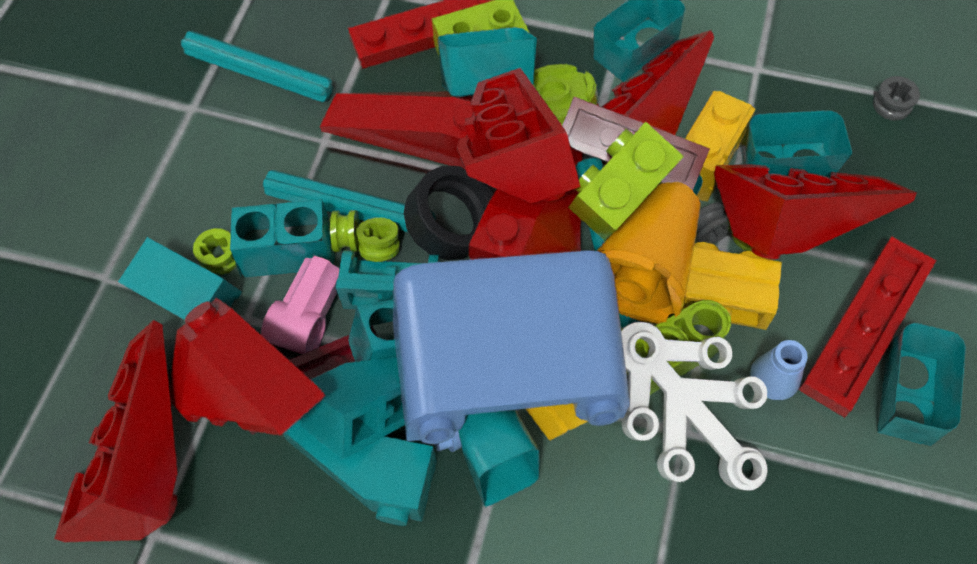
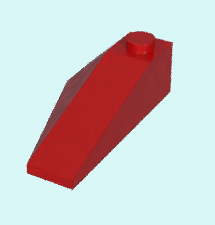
[597,30,714,165]
[457,68,581,204]
[320,91,474,169]
[469,149,582,260]
[714,164,917,259]
[169,298,325,436]
[54,320,178,542]

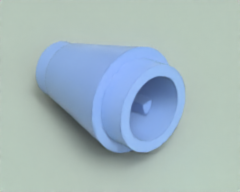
[750,340,808,400]

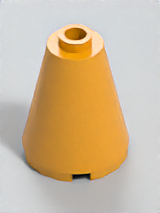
[597,182,701,324]

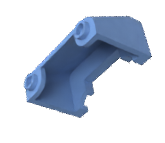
[393,251,630,444]

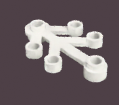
[621,322,767,490]

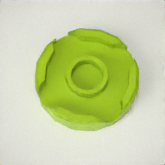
[534,64,598,125]

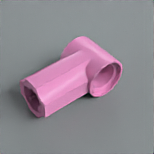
[261,256,340,355]

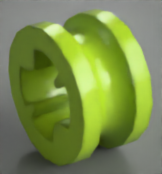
[330,210,359,253]
[356,218,400,262]
[193,228,237,275]

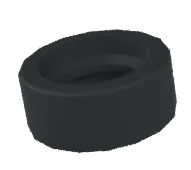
[403,166,494,260]

